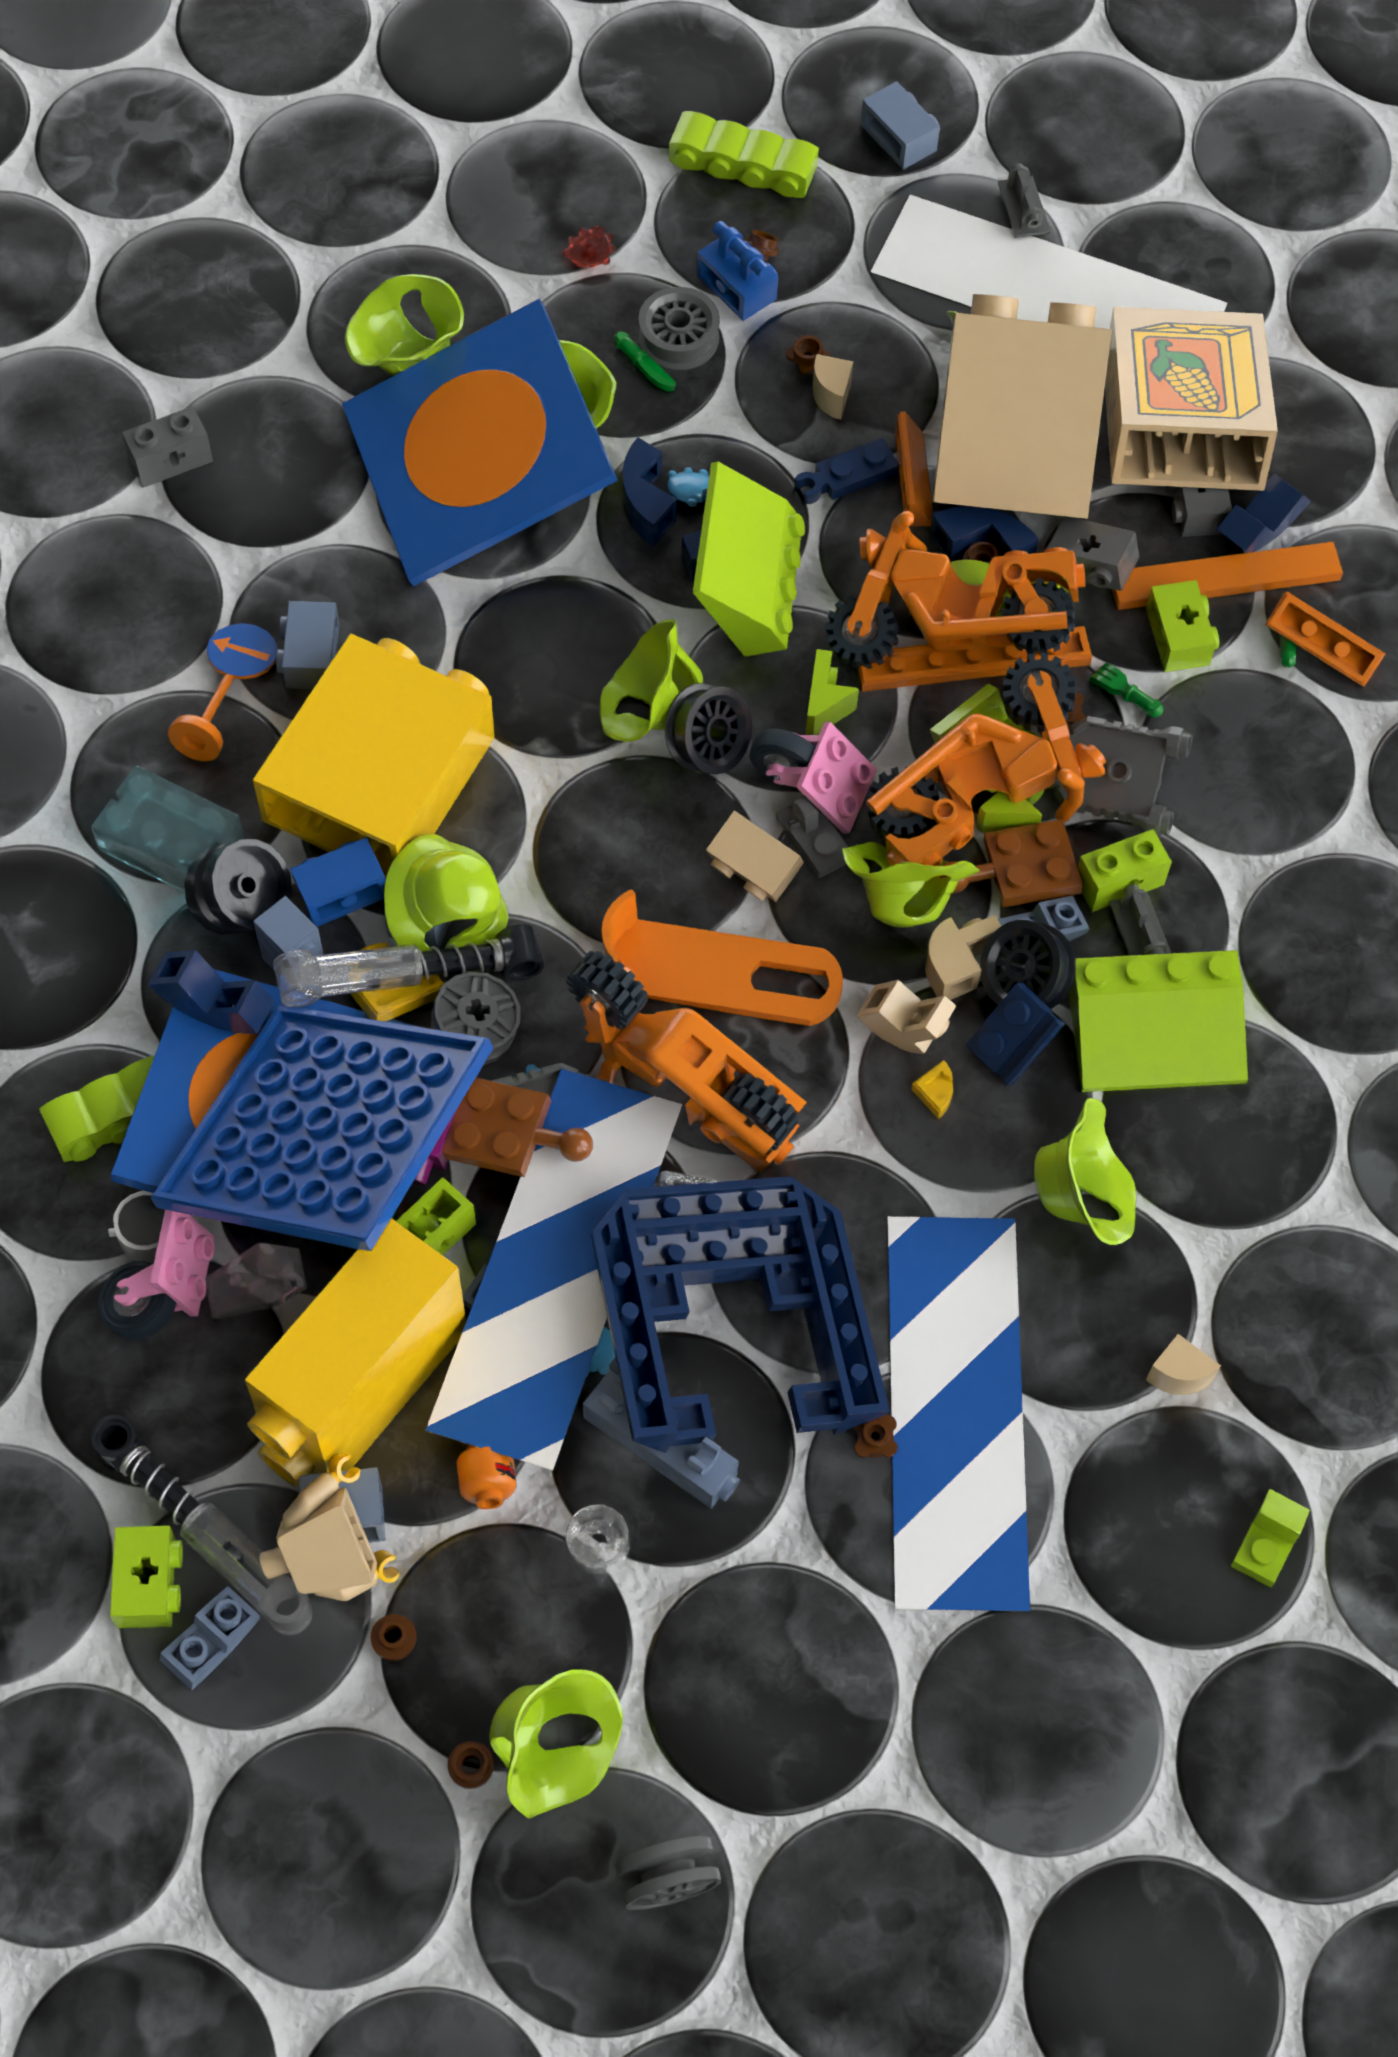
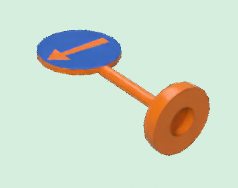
[168,623,278,762]

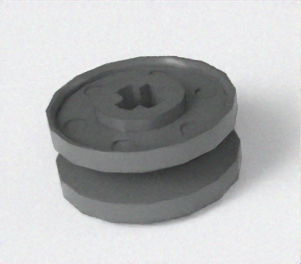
[430,972,520,1065]
[615,1836,721,1911]

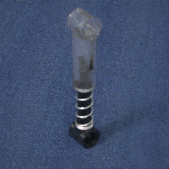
[273,924,544,1007]
[91,1415,313,1635]

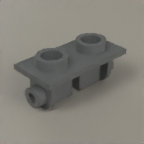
[998,163,1050,238]
[1109,884,1171,956]

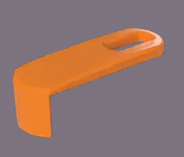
[602,889,843,1026]

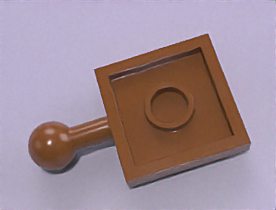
[940,819,1083,908]
[441,1078,593,1177]

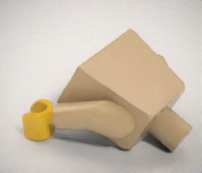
[260,1453,399,1601]

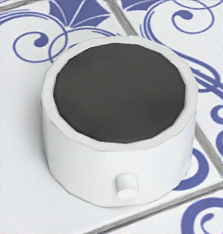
[108,1191,165,1263]

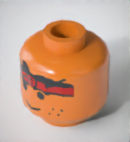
[456,1444,517,1510]

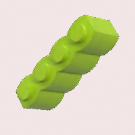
[669,111,819,198]
[39,1056,154,1162]

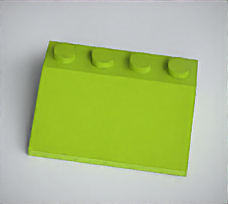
[693,462,805,657]
[1068,950,1248,1092]

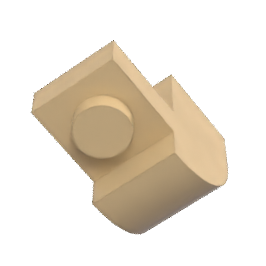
[925,915,1001,1000]
[856,980,956,1054]

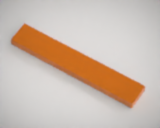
[1112,542,1343,610]
[857,626,1092,692]

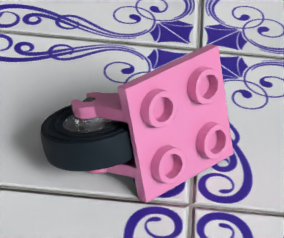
[749,721,877,834]
[98,1210,215,1340]

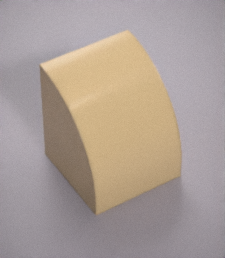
[812,354,853,420]
[1146,1334,1221,1395]

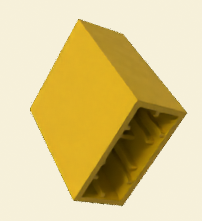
[253,633,495,878]
[245,1218,466,1487]

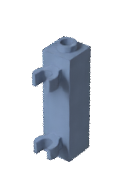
[583,1370,740,1509]

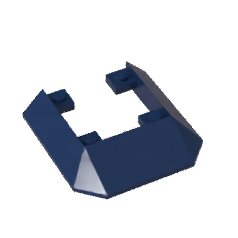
[591,1176,890,1453]

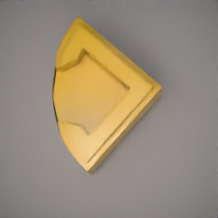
[911,1060,953,1119]

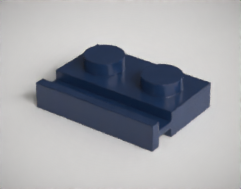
[966,983,1065,1086]

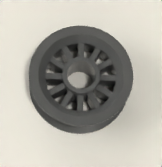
[638,287,720,370]

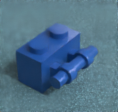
[697,221,778,321]
[290,837,386,927]

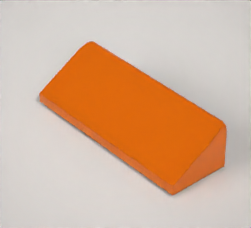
[895,411,933,527]
[1265,591,1385,687]

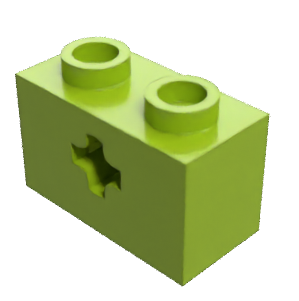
[1146,580,1219,672]
[1078,829,1172,912]
[396,1177,476,1255]
[110,1526,183,1628]

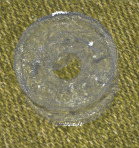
[566,1505,630,1575]

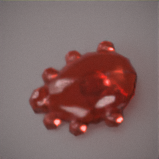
[562,226,616,268]

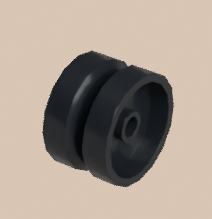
[184,839,292,935]

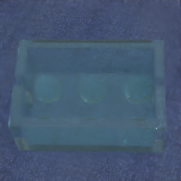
[91,765,244,893]

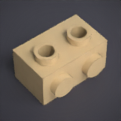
[706,811,804,902]

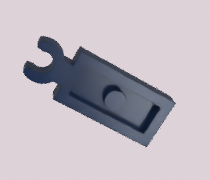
[794,438,900,504]

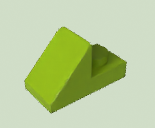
[805,649,859,735]
[976,789,1045,833]
[1231,1489,1310,1588]

